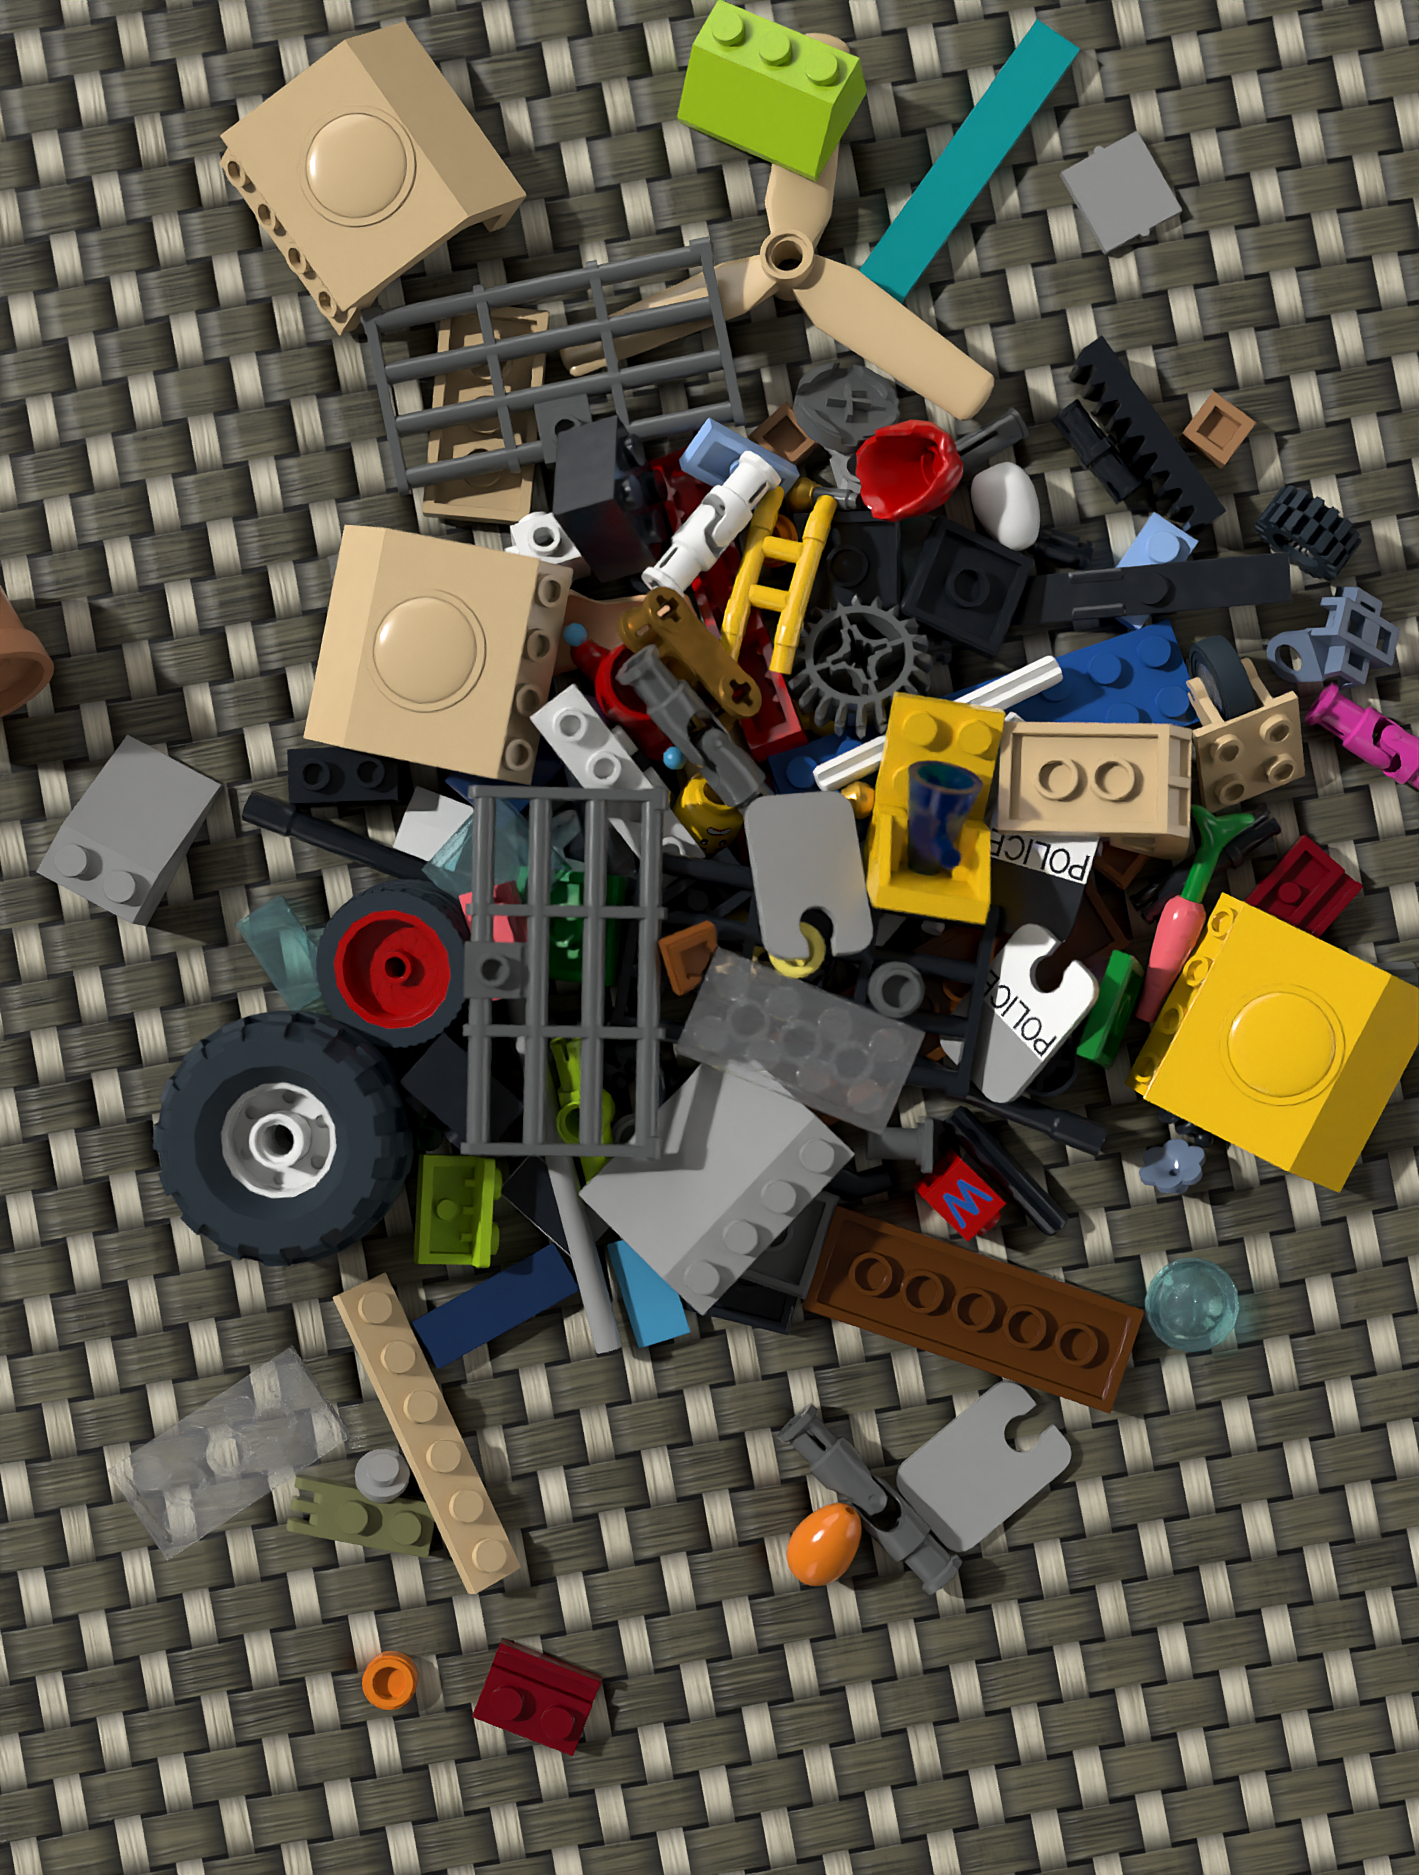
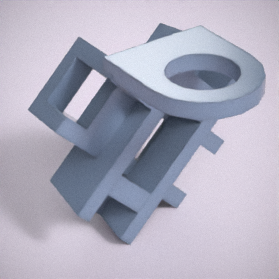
[1266,586,1400,690]

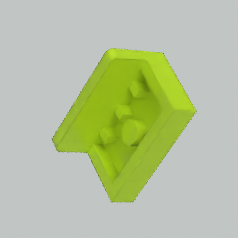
[414,1154,502,1268]

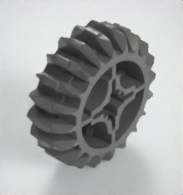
[786,593,933,739]

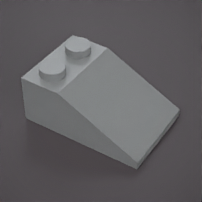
[36,735,223,926]

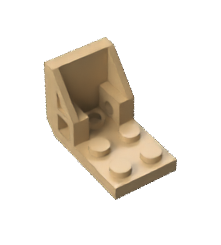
[998,722,1192,860]

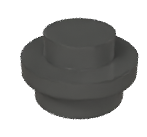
[868,961,925,1018]

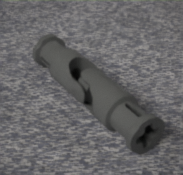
[616,644,775,818]
[777,1403,963,1595]

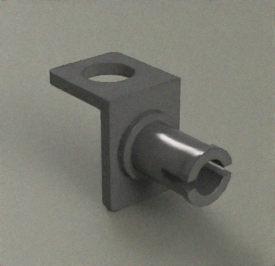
[866,1116,981,1174]

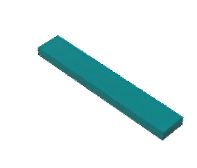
[858,19,1080,304]

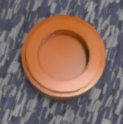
[362,1651,419,1710]

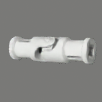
[641,451,781,598]

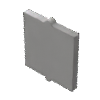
[1060,131,1182,255]

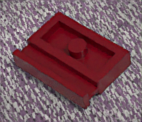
[1242,835,1364,938]
[472,1638,602,1756]

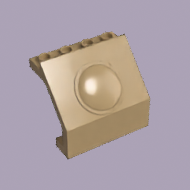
[219,22,527,336]
[303,525,574,785]

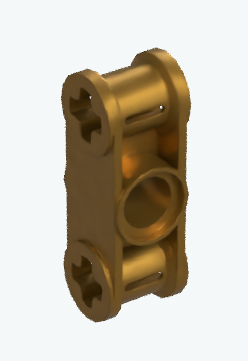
[617,586,762,732]

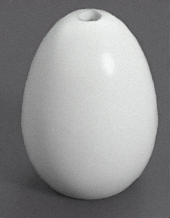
[971,462,1040,551]

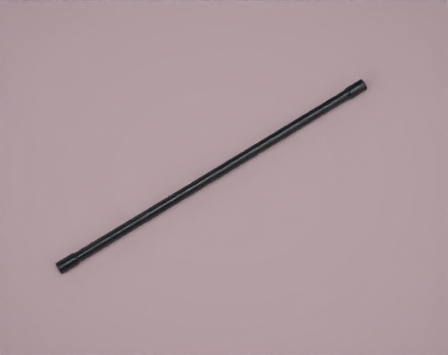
[242,791,1108,1157]

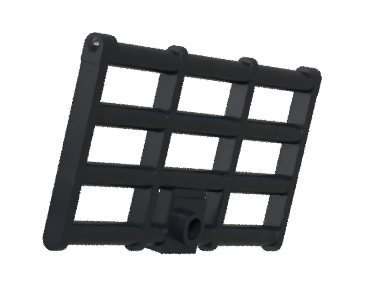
[606,852,999,1100]

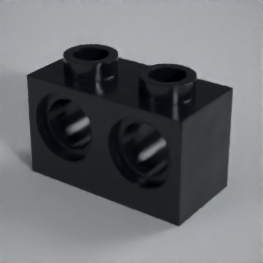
[287,747,406,809]

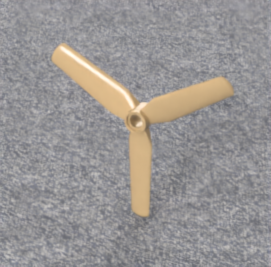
[559,33,995,421]

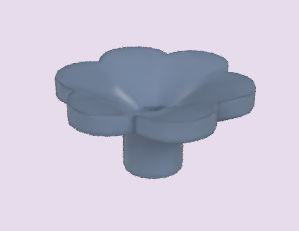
[1139,1139,1206,1194]

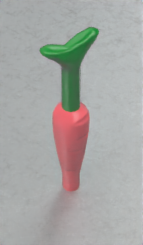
[1134,805,1256,1023]

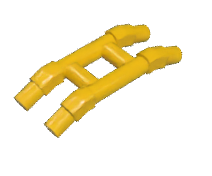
[720,485,837,675]

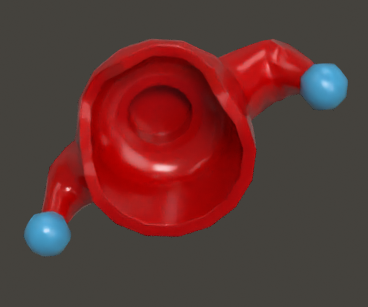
[563,623,687,770]

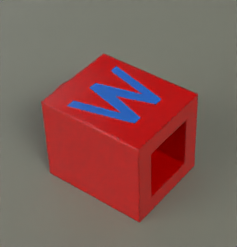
[913,1148,1006,1242]

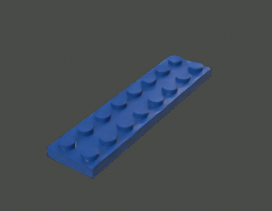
[766,619,1201,840]

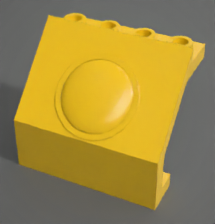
[1124,892,1419,1193]

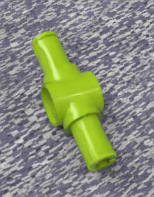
[549,1037,615,1184]

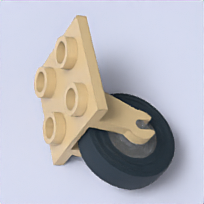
[1186,635,1305,813]

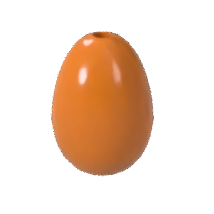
[786,1503,861,1587]

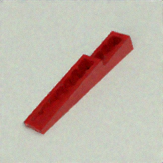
[649,446,809,763]

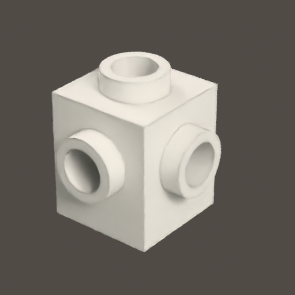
[504,511,591,584]

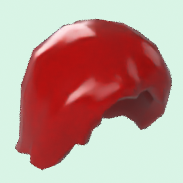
[856,420,963,522]

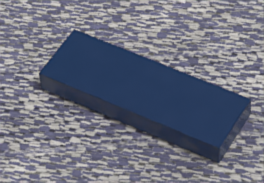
[412,1242,580,1369]

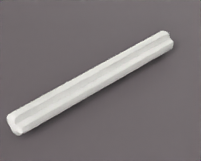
[813,656,1063,791]

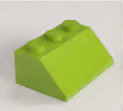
[677,0,867,182]

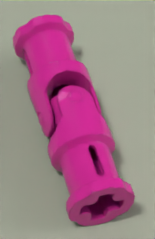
[1305,682,1419,790]

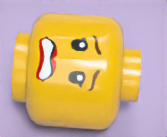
[672,776,745,855]

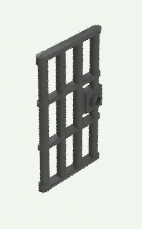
[360,236,746,497]
[461,786,670,1161]

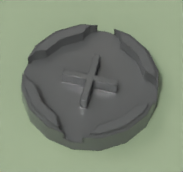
[793,362,900,454]

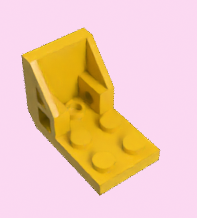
[862,691,1006,924]

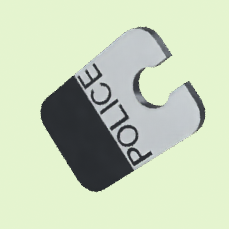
[989,795,1101,943]

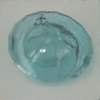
[1145,1257,1240,1352]

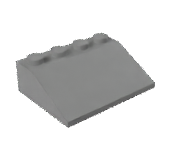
[578,1051,855,1316]

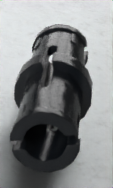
[1051,399,1144,505]

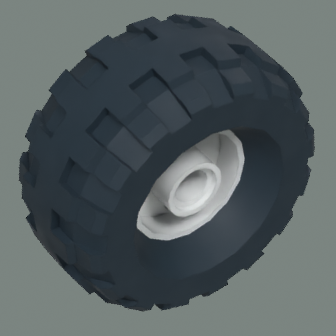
[153,1010,415,1267]

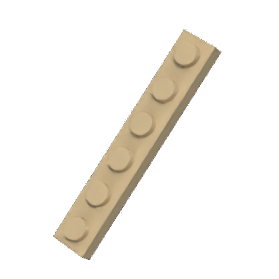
[332,1272,521,1594]

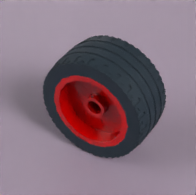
[315,879,471,1048]

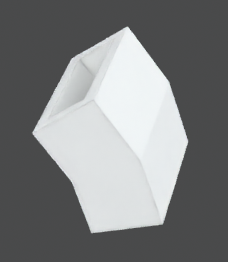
[393,786,474,871]

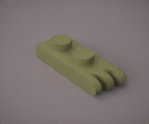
[286,1474,436,1558]

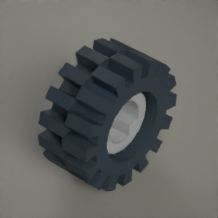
[1255,486,1362,581]

